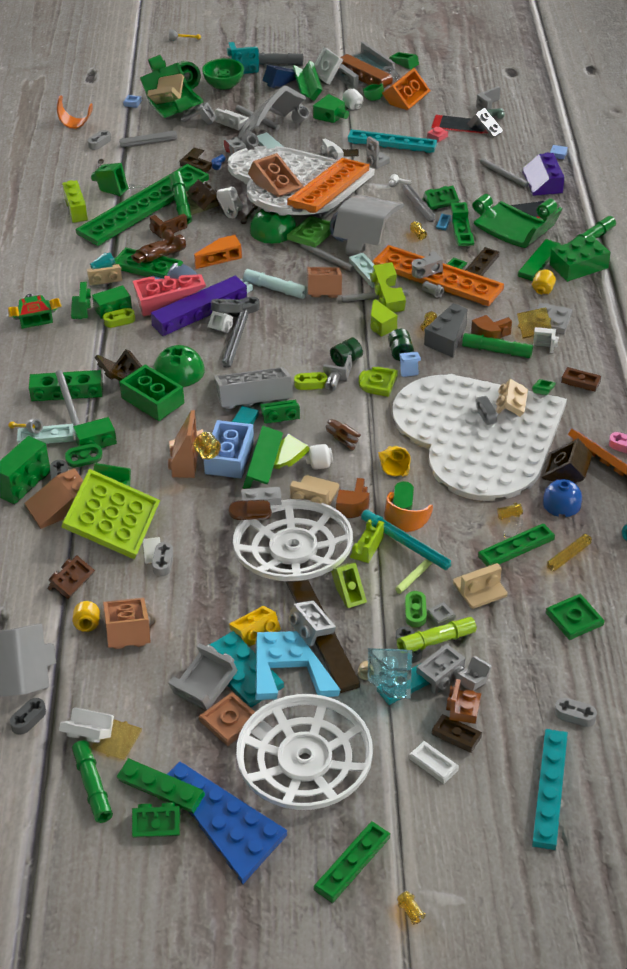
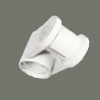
[217,187,243,218]

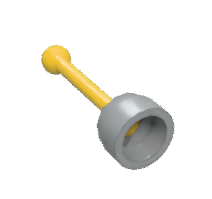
[169,29,201,40]
[8,419,43,434]

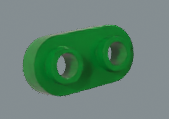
[65,444,103,468]

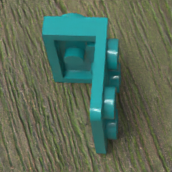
[227,42,259,74]

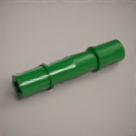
[170,171,192,224]
[568,216,616,243]
[462,333,533,359]
[72,740,113,823]

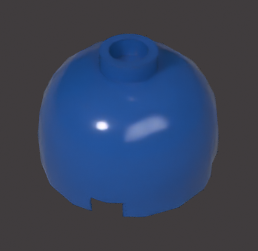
[543,479,582,517]

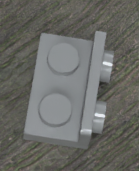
[288,600,336,646]
[416,644,466,695]

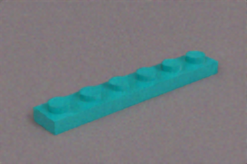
[348,129,437,153]
[532,729,568,850]

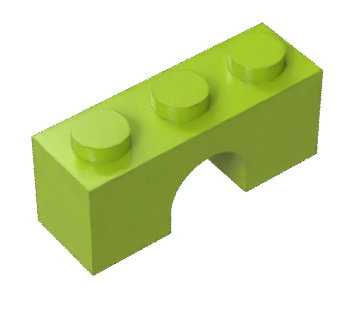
[62,180,88,223]
[370,262,406,313]

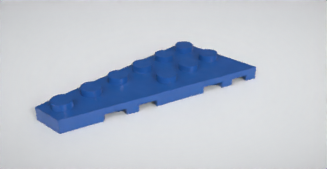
[167,762,287,884]

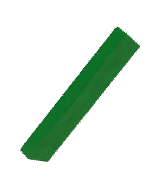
[518,239,561,281]
[478,523,555,567]
[314,821,390,903]

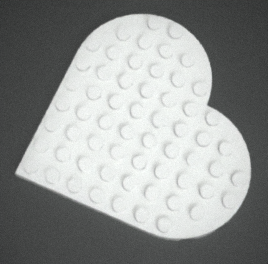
[228,146,375,216]
[392,374,567,501]

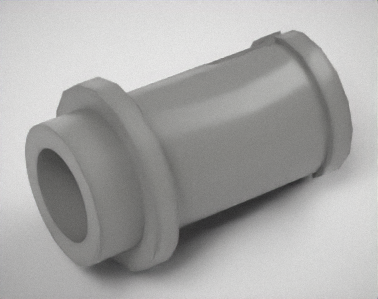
[422,281,444,298]

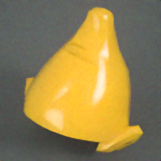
[378,446,411,477]

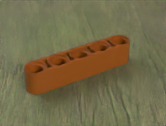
[340,54,393,88]

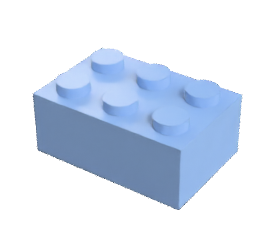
[203,420,254,479]

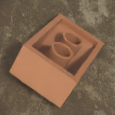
[248,153,304,197]
[307,267,342,298]
[168,410,199,478]
[24,468,83,529]
[103,598,151,649]

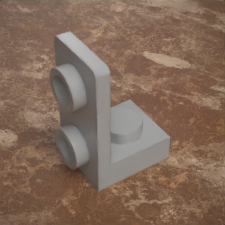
[476,86,501,110]
[181,102,216,125]
[467,108,502,138]
[366,136,390,169]

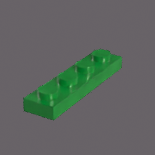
[116,758,205,814]

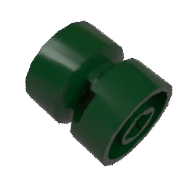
[388,328,414,361]
[330,337,363,367]

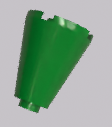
[179,61,201,89]

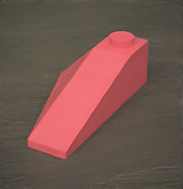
[133,274,206,316]

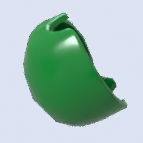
[363,83,384,101]

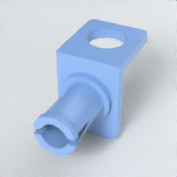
[400,352,421,377]

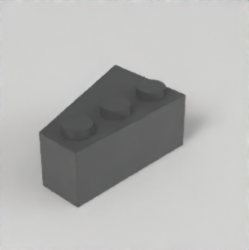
[424,303,468,357]

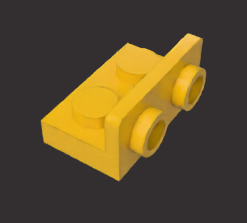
[229,606,281,647]

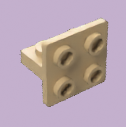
[453,563,508,609]

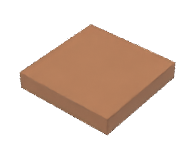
[199,692,260,746]

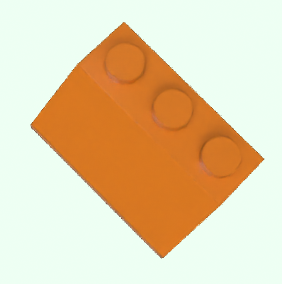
[382,68,431,110]

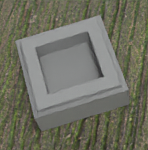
[427,602,456,626]

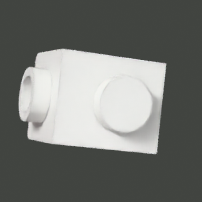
[208,311,233,333]
[533,327,558,353]

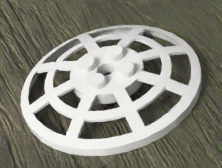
[233,499,353,581]
[236,694,373,810]

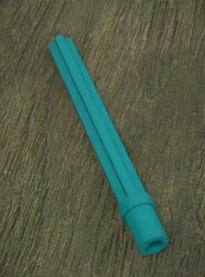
[361,509,452,570]

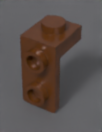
[149,214,187,238]

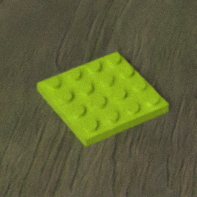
[61,469,160,560]

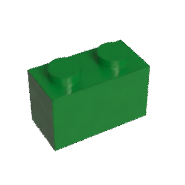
[92,285,132,319]
[73,417,117,448]

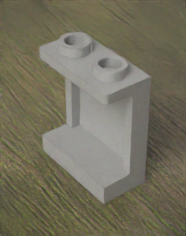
[168,643,238,710]

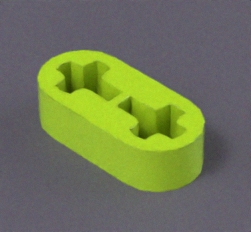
[103,308,135,328]
[294,372,328,390]

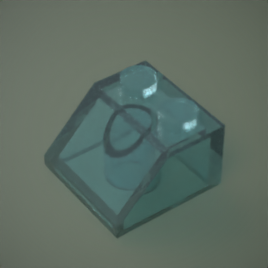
[368,648,412,699]

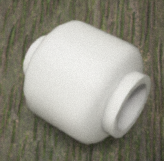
[342,89,363,110]
[305,444,333,470]

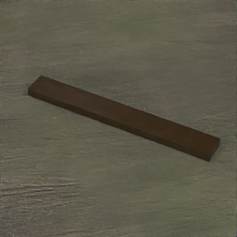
[282,565,360,694]

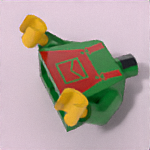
[8,294,61,329]

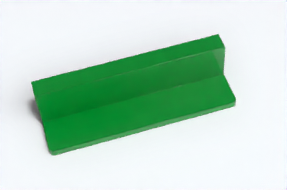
[293,60,322,101]
[242,426,283,489]

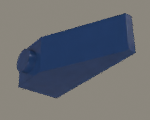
[262,65,296,88]

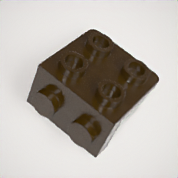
[187,179,220,210]
[94,349,142,381]

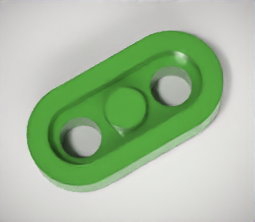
[405,591,427,627]

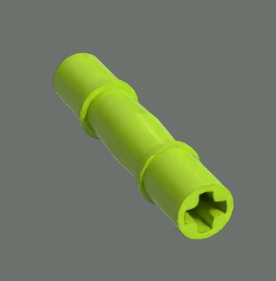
[397,617,477,655]

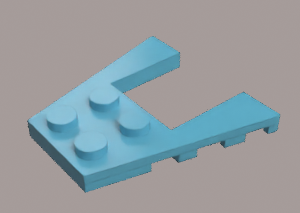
[255,631,340,700]

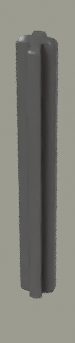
[222,310,248,367]

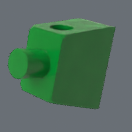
[313,94,349,123]
[91,163,129,196]

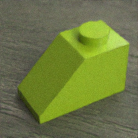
[370,299,398,337]
[331,563,367,608]

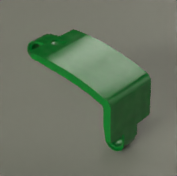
[140,55,204,118]
[472,194,563,248]

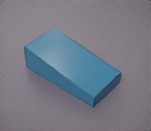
[436,214,451,231]

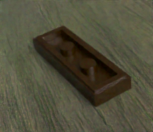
[465,247,500,276]

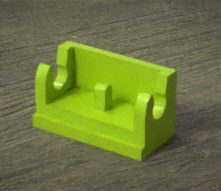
[350,519,384,564]

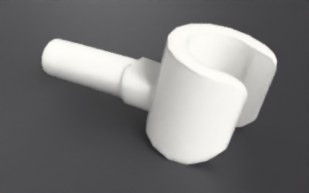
[389,174,411,186]

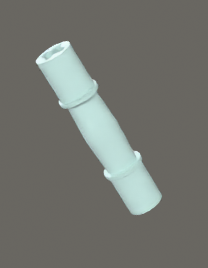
[243,269,308,299]

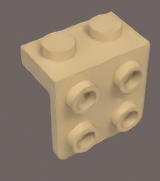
[147,74,184,104]
[290,475,339,506]

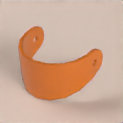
[57,95,93,129]
[384,492,433,532]

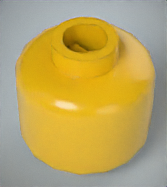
[532,269,556,295]
[72,601,100,632]

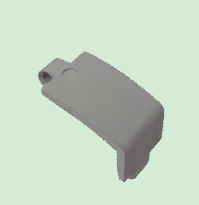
[237,86,309,150]
[333,195,404,256]
[0,624,56,697]

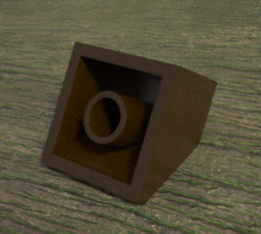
[542,439,592,483]

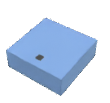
[123,95,142,108]
[550,145,568,159]

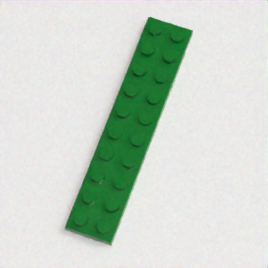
[76,164,209,246]

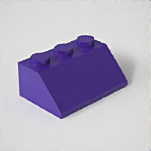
[523,152,565,196]

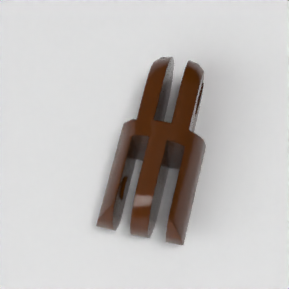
[325,419,361,450]
[228,500,272,520]

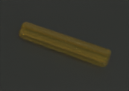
[547,534,592,571]

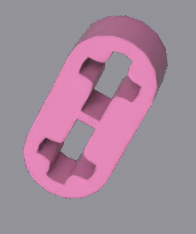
[609,432,627,454]

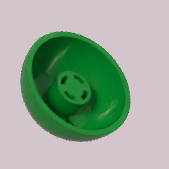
[202,58,244,90]
[250,209,296,244]
[153,345,205,387]

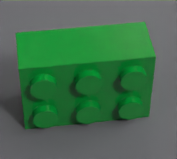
[549,236,611,282]
[119,364,185,421]
[0,436,50,505]

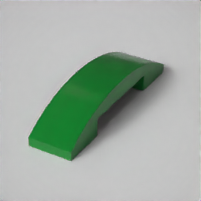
[451,202,474,246]

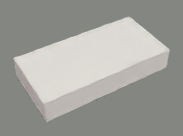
[409,741,459,784]

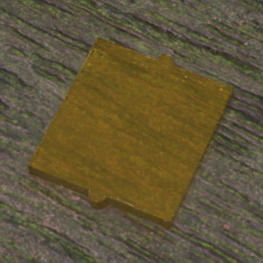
[517,307,552,339]
[91,720,142,760]

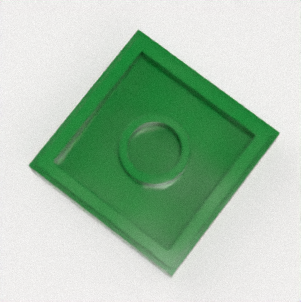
[546,593,605,640]

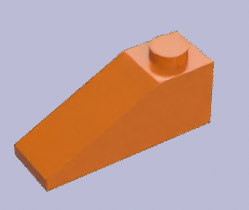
[194,235,242,269]

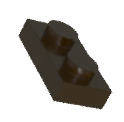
[179,154,212,173]
[432,714,482,753]

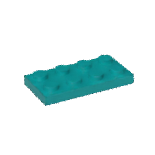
[210,631,284,708]

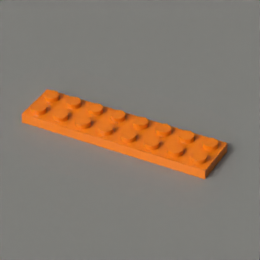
[287,158,370,213]
[372,245,504,306]

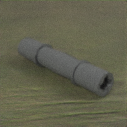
[259,52,304,65]

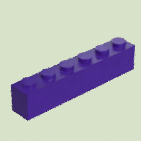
[151,275,247,336]

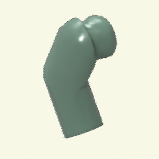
[487,108,505,119]

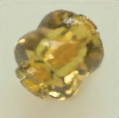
[193,432,221,460]

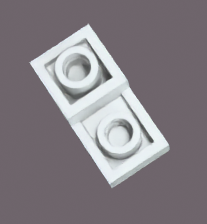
[321,139,344,160]

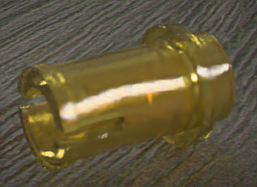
[410,221,427,240]
[420,311,437,332]
[497,502,523,520]
[397,891,426,925]

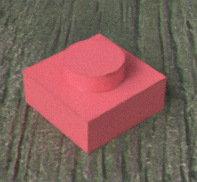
[427,127,448,142]

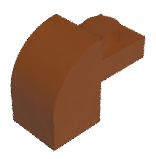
[471,315,512,339]
[336,478,370,518]

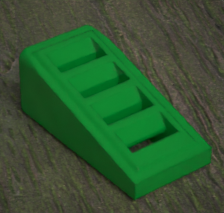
[389,52,419,70]

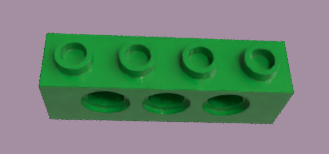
[29,370,103,402]

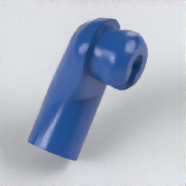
[211,154,226,170]

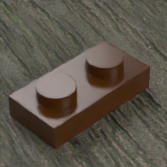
[561,367,602,392]

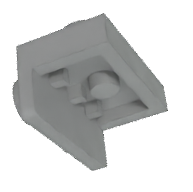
[241,487,282,506]

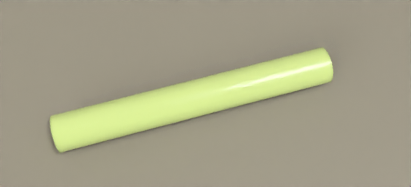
[395,559,433,594]

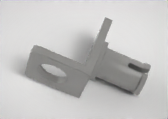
[323,355,352,391]

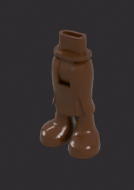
[131,229,186,263]

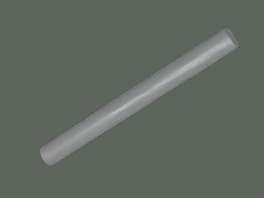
[235,105,280,130]
[480,158,529,188]
[301,244,354,272]
[342,289,408,302]
[55,370,80,426]

